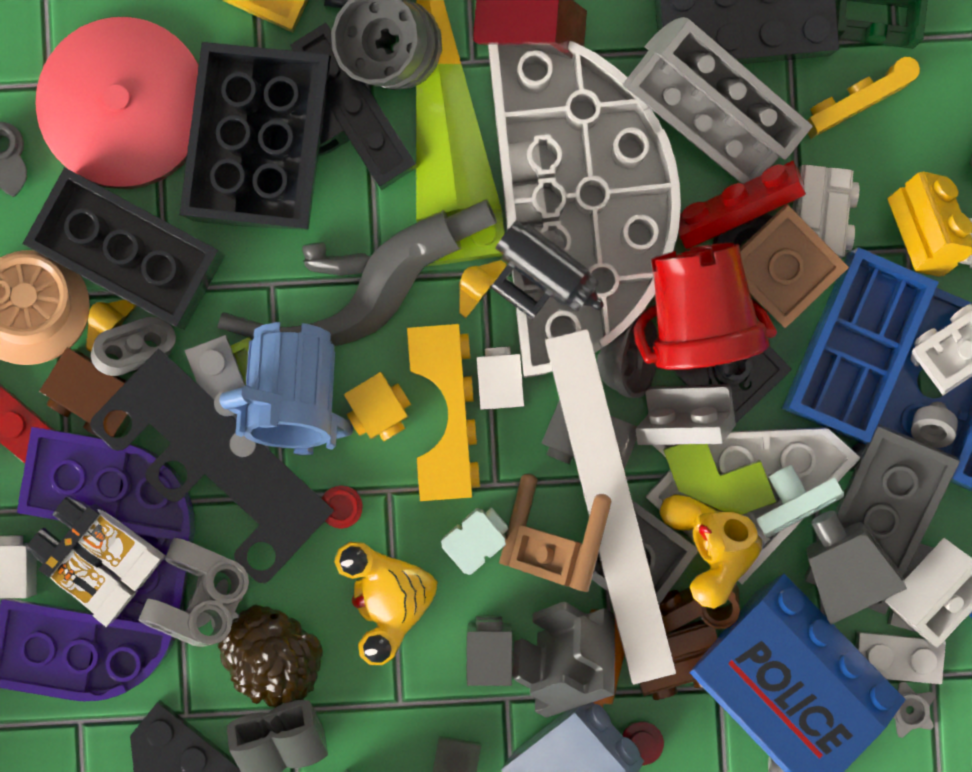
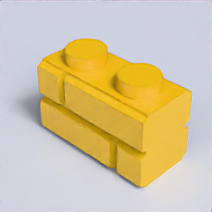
[887,171,972,277]

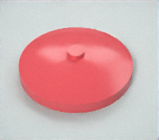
[36,17,199,189]

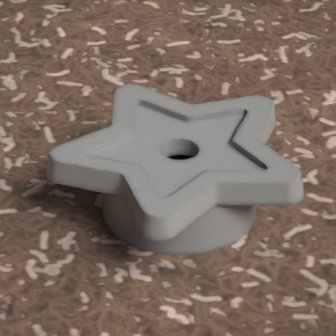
[893,682,935,738]

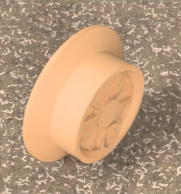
[0,250,90,365]

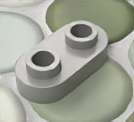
[91,317,176,376]

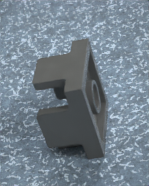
[512,602,615,718]

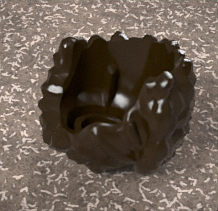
[218,604,323,708]

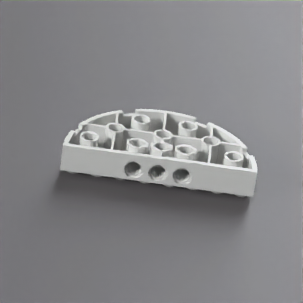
[488,41,681,378]

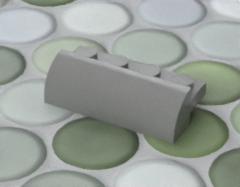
[622,17,813,184]

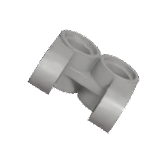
[139,538,249,647]

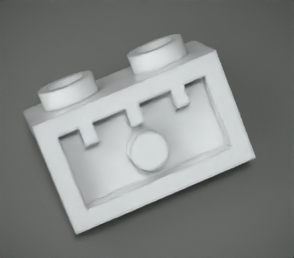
[911,304,972,395]

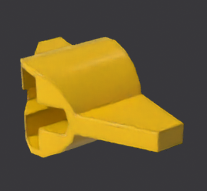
[459,260,507,319]
[86,299,136,352]

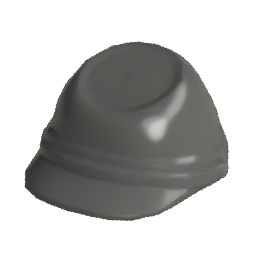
[597,316,658,398]

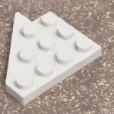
[646,427,860,584]

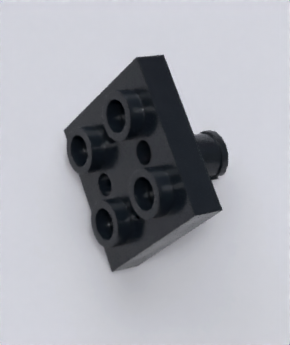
[672,347,792,423]

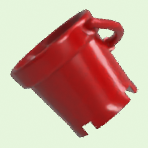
[633,243,777,370]

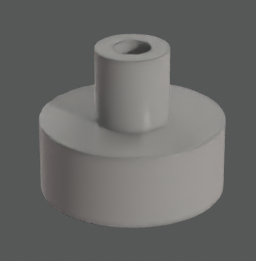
[911,402,958,448]

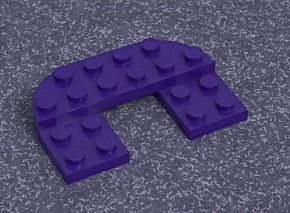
[0,427,195,701]

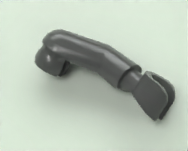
[302,242,371,276]

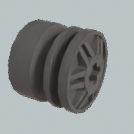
[331,0,442,90]

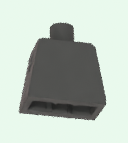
[806,510,907,625]

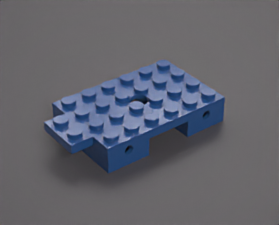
[781,247,972,491]

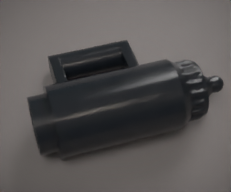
[491,220,604,320]

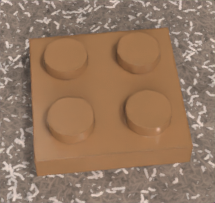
[740,204,849,328]

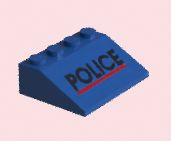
[689,574,906,772]

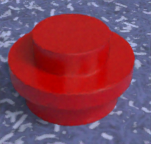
[321,485,363,529]

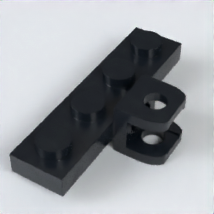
[290,22,418,190]

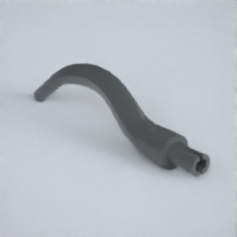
[217,199,497,346]

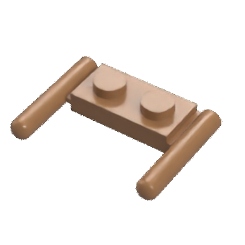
[499,474,612,592]

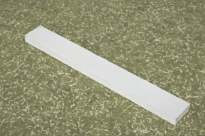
[545,329,676,685]

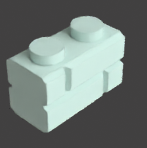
[441,507,509,575]

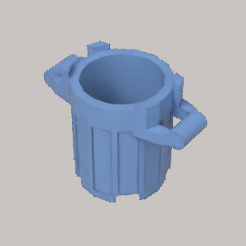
[219,322,353,455]

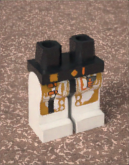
[26,496,166,627]

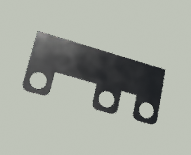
[90,348,334,583]

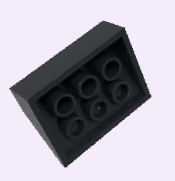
[179,42,331,230]

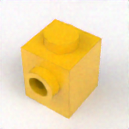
[343,372,411,442]

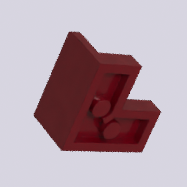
[473,0,587,59]

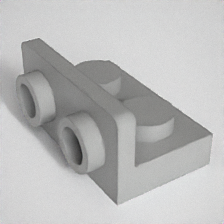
[636,384,736,445]

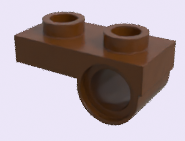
[659,582,740,634]

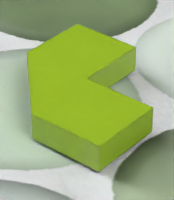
[663,444,776,515]

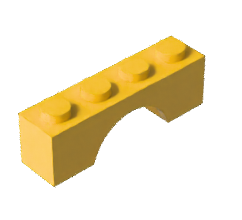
[407,324,480,501]

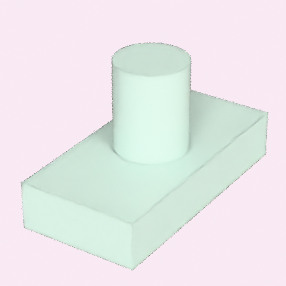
[756,465,844,538]

